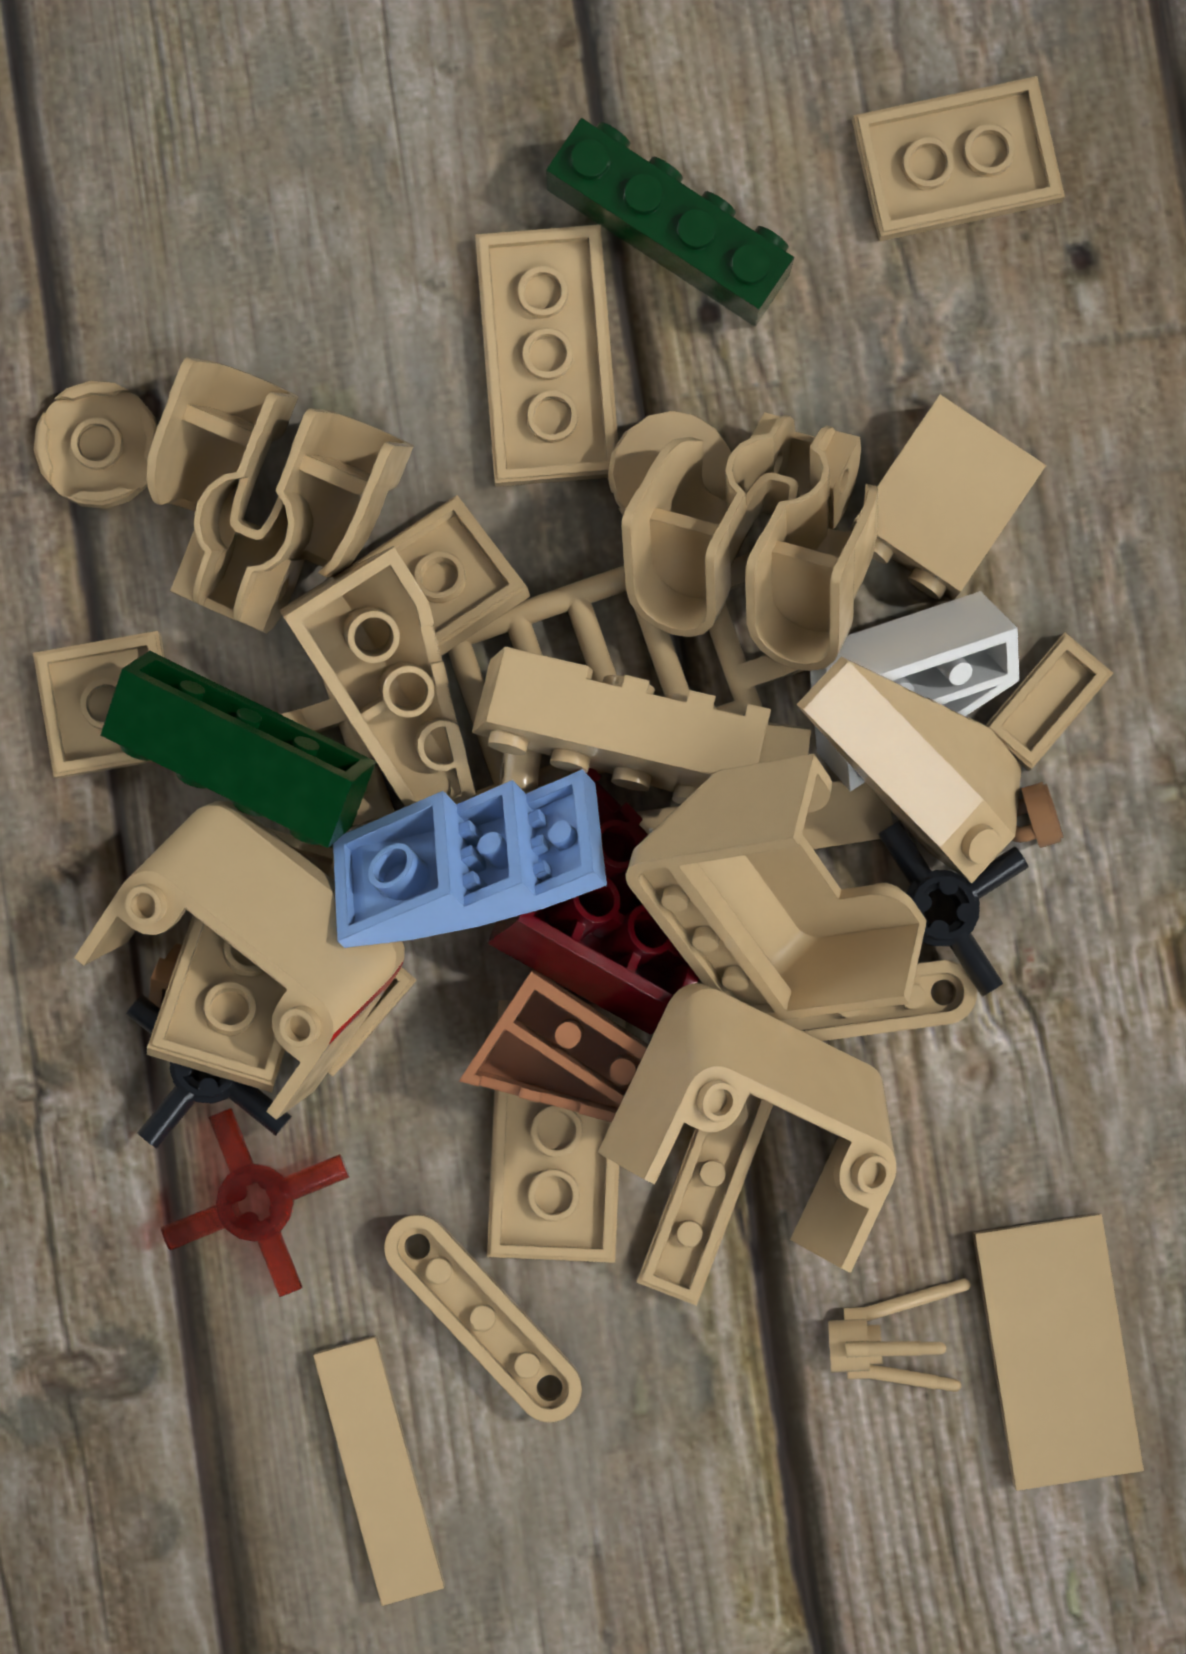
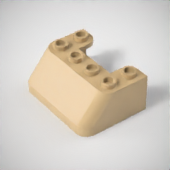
[626,754,927,1020]

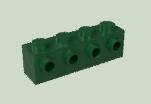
[546,118,794,327]
[100,651,376,848]

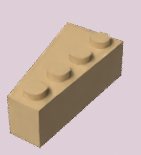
[472,647,771,804]

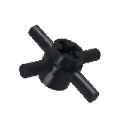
[878,820,1029,997]
[126,994,292,1149]

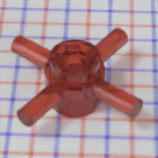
[161,1108,350,1297]

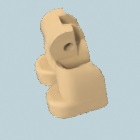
[146,357,414,634]
[621,412,878,671]

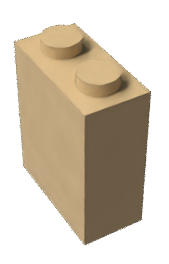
[849,394,1046,600]

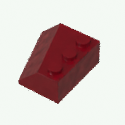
[487,768,699,1035]

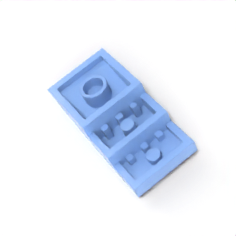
[333,769,607,948]

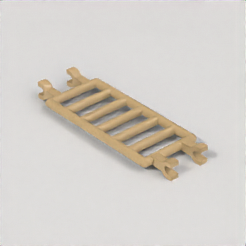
[281,552,806,829]

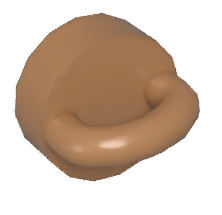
[1012,782,1064,848]

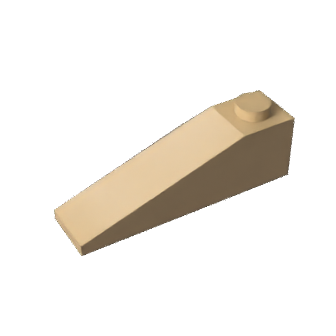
[279,546,476,807]
[796,656,1022,883]

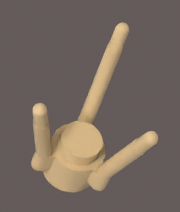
[828,1278,971,1392]

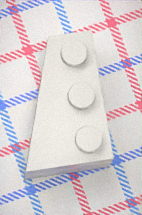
[810,591,1019,792]

